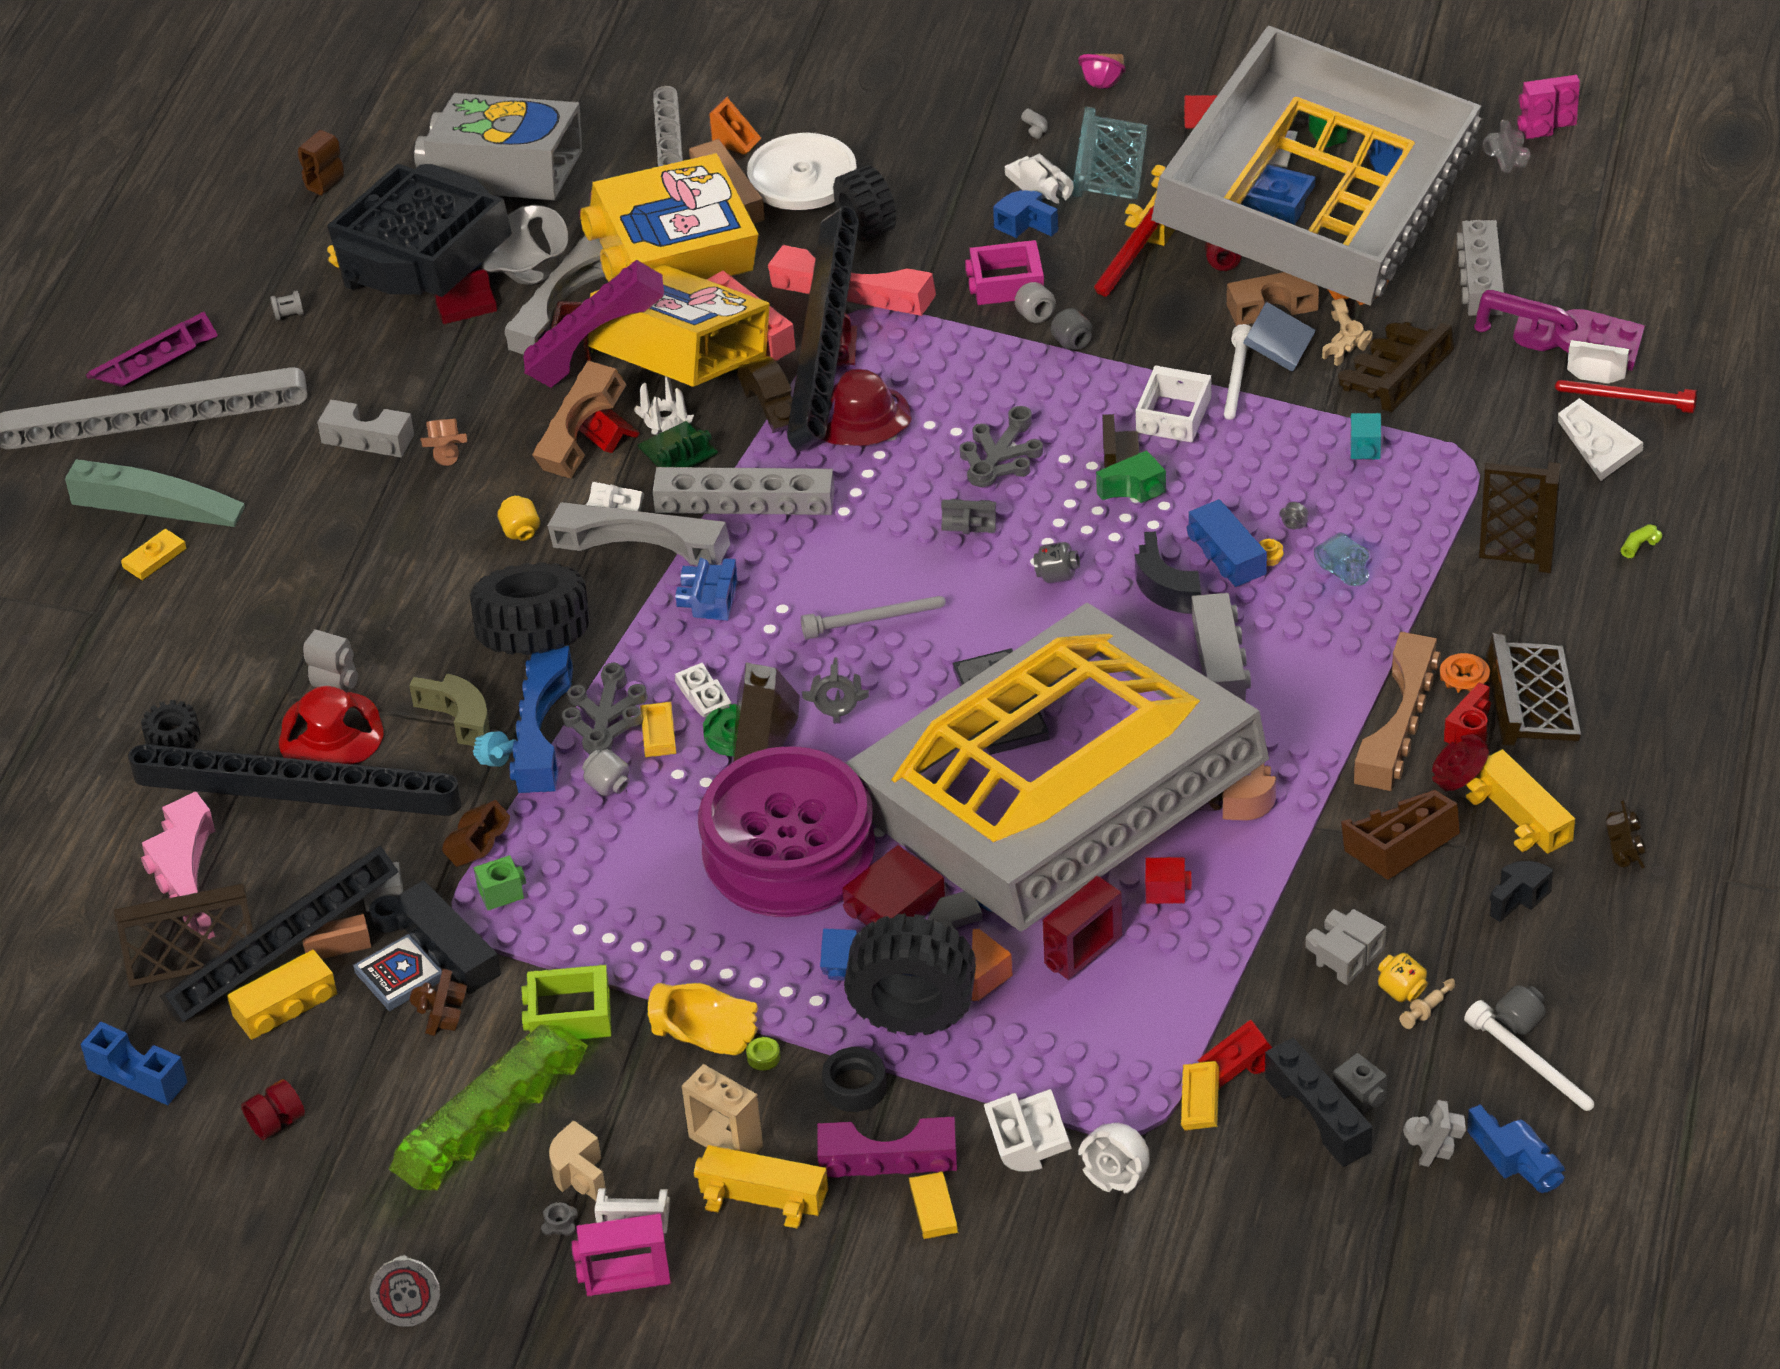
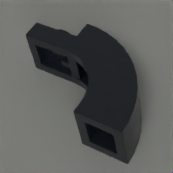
[1135,531,1201,614]

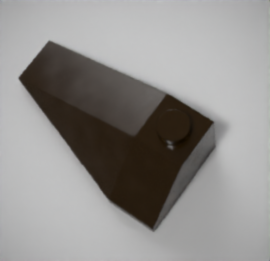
[732,662,800,763]

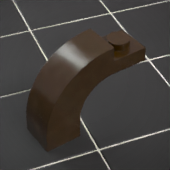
[737,356,792,433]

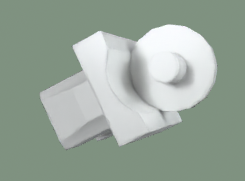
[586,482,644,512]

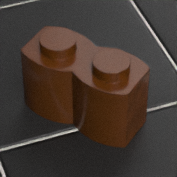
[298,130,344,196]
[442,800,510,867]

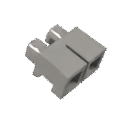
[1305,909,1386,985]

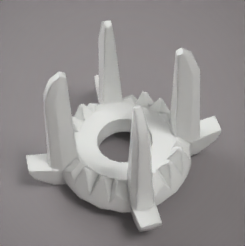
[634,376,694,435]

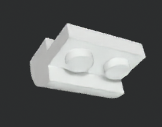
[984,1089,1072,1171]

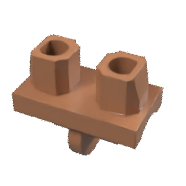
[421,418,467,466]

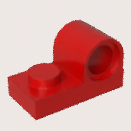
[1444,682,1491,744]
[1197,1019,1272,1089]

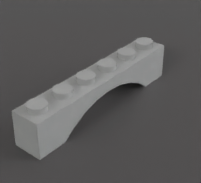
[505,236,605,355]
[548,502,730,565]

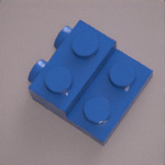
[1243,165,1316,225]

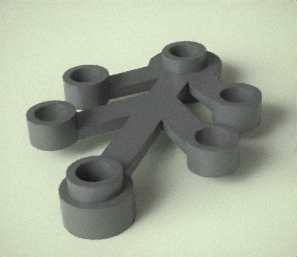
[959,406,1043,487]
[562,662,648,755]

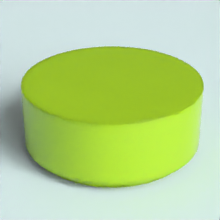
[746,1037,780,1070]

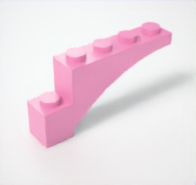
[141,791,215,939]

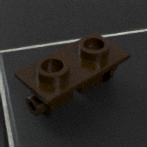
[1605,800,1647,868]

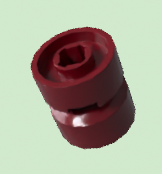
[241,1079,305,1141]

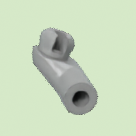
[1021,108,1048,139]

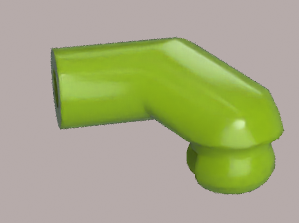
[1621,524,1662,558]

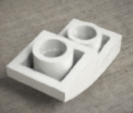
[675,663,731,717]

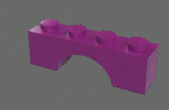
[817,1117,957,1178]

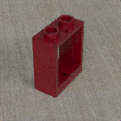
[1043,875,1122,980]

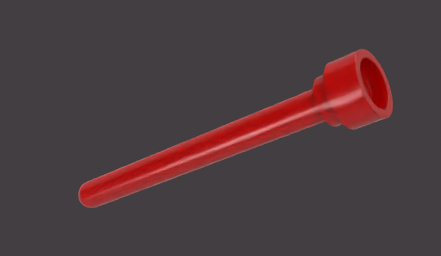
[1555,380,1697,413]

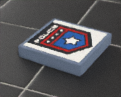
[353,934,442,1011]

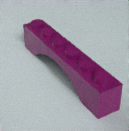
[523,260,664,388]

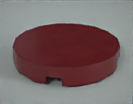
[1432,734,1489,791]

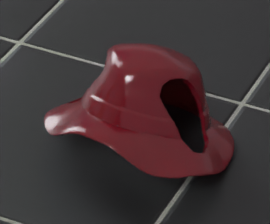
[822,369,912,446]

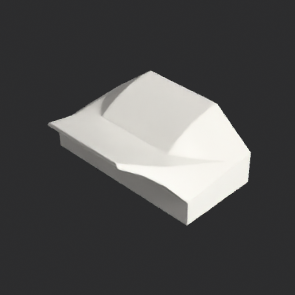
[1567,340,1629,384]

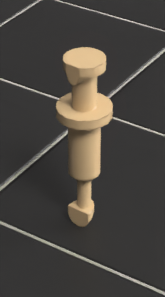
[1399,978,1455,1029]

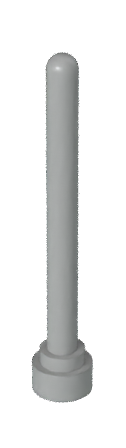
[801,596,946,640]

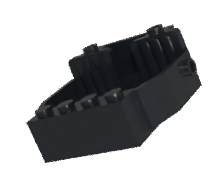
[327,164,512,297]

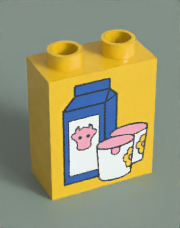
[580,153,758,282]
[588,264,770,387]

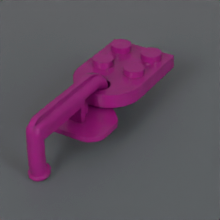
[1474,290,1645,371]

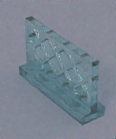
[1071,107,1148,199]

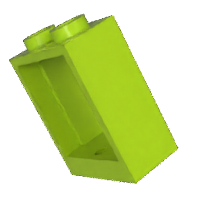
[522,965,611,1044]

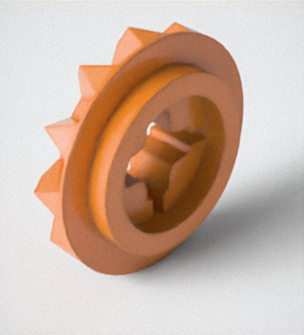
[1440,653,1490,693]

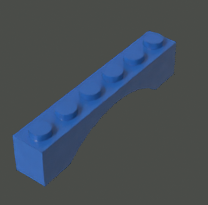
[510,646,573,793]

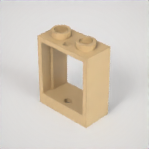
[682,1064,763,1154]

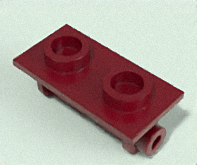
[837,314,857,366]

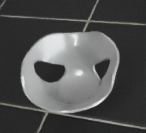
[481,205,568,285]

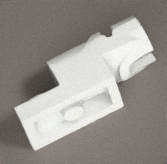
[1005,154,1074,204]

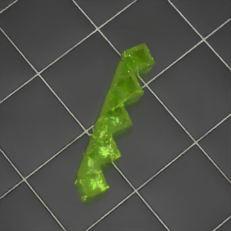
[389,1025,588,1190]

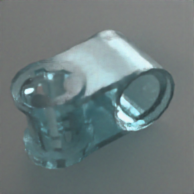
[1314,532,1369,586]

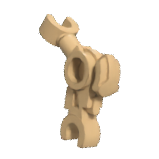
[1322,298,1373,366]

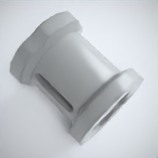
[270,290,304,321]

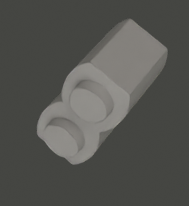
[303,629,358,692]

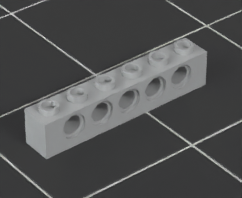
[652,467,835,515]

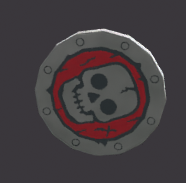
[370,1256,440,1327]

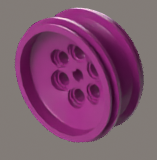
[698,746,875,917]

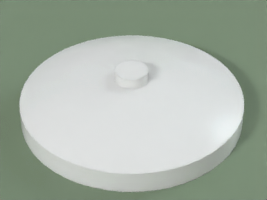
[747,133,856,210]

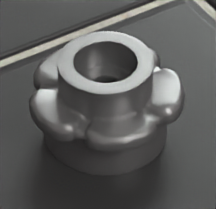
[1279,502,1308,530]

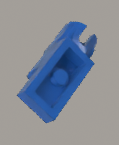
[1467,1104,1565,1193]

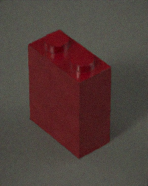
[842,845,945,925]

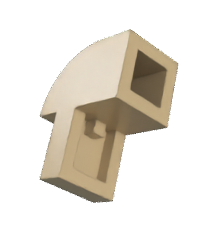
[549,1121,605,1201]

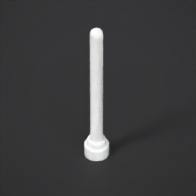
[1224,324,1251,420]
[1464,1000,1594,1111]

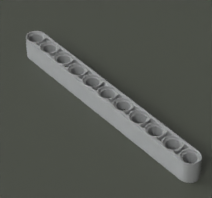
[0,367,307,449]

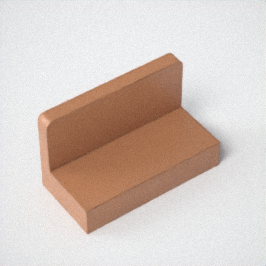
[303,914,371,959]

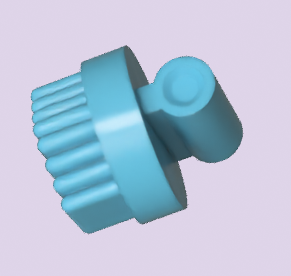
[473,731,517,767]

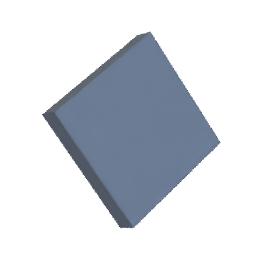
[1243,302,1316,372]

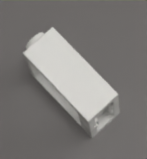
[1136,366,1211,443]

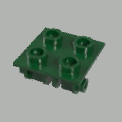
[637,421,718,468]

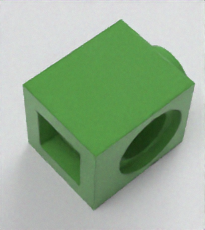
[473,855,526,911]

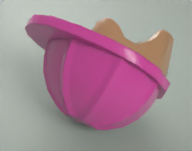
[1078,54,1126,89]

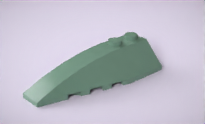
[65,459,245,527]

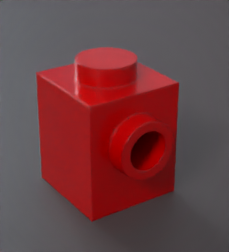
[1145,857,1192,904]

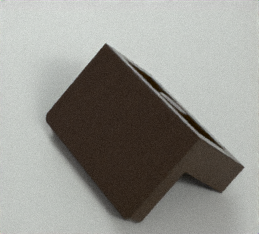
[1102,414,1139,468]

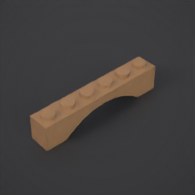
[1354,632,1441,791]

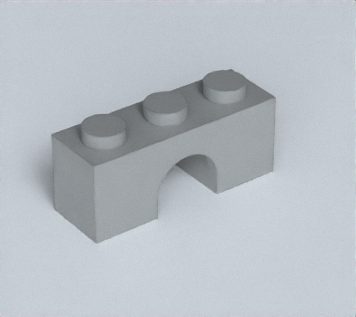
[317,400,414,457]

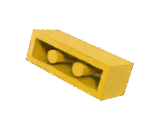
[227,949,337,1040]

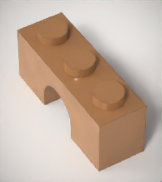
[1227,272,1319,326]

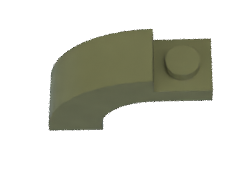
[409,674,490,746]

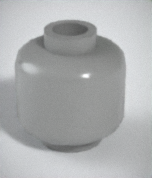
[1015,282,1056,323]
[582,749,630,796]

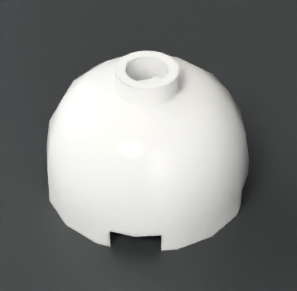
[1078,1122,1149,1193]

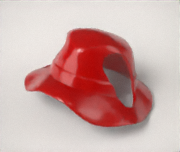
[279,685,384,764]

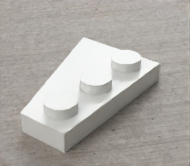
[1558,399,1643,481]

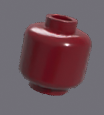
[1205,242,1242,271]

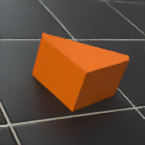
[709,97,762,155]
[972,929,1013,1001]

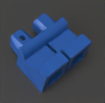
[675,558,738,621]

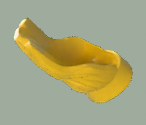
[648,983,758,1055]

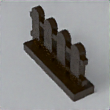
[1338,322,1454,412]

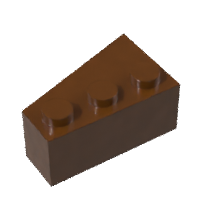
[1341,790,1460,880]

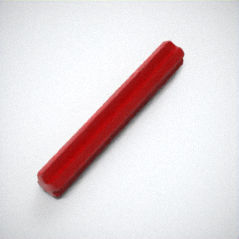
[1094,206,1160,297]

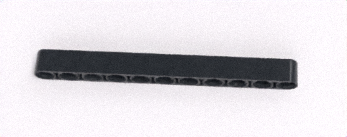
[787,206,859,451]
[128,744,462,816]

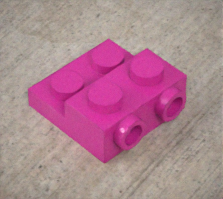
[1517,75,1580,139]

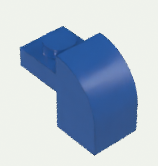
[993,190,1058,238]

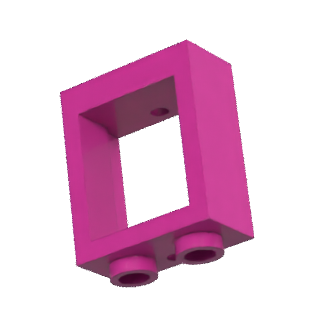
[965,240,1044,305]
[572,1213,671,1296]

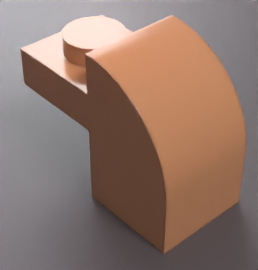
[1223,762,1276,820]

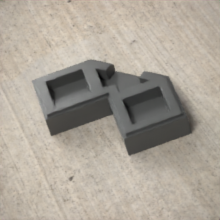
[928,891,982,928]

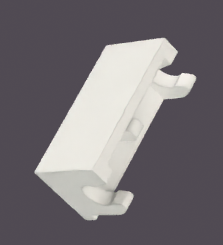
[594,1188,670,1233]

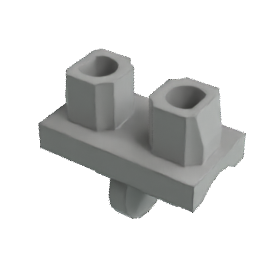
[1403,1100,1466,1167]

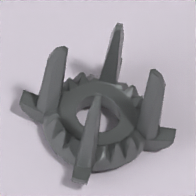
[802,657,869,724]

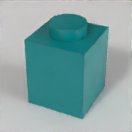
[1350,413,1381,459]

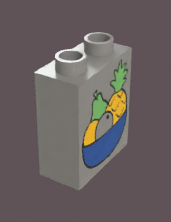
[414,93,582,200]

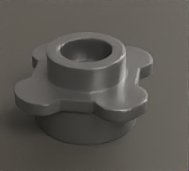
[541,1202,578,1236]

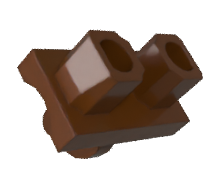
[410,969,467,1036]

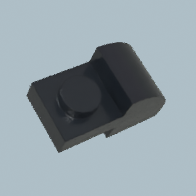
[1490,861,1553,922]

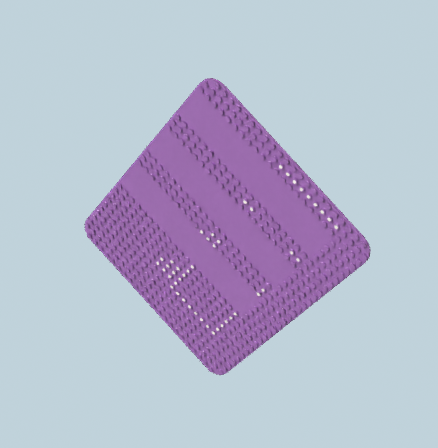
[451,307,1480,1135]

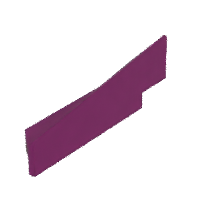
[86,311,218,387]

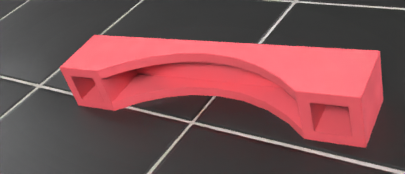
[768,245,936,316]

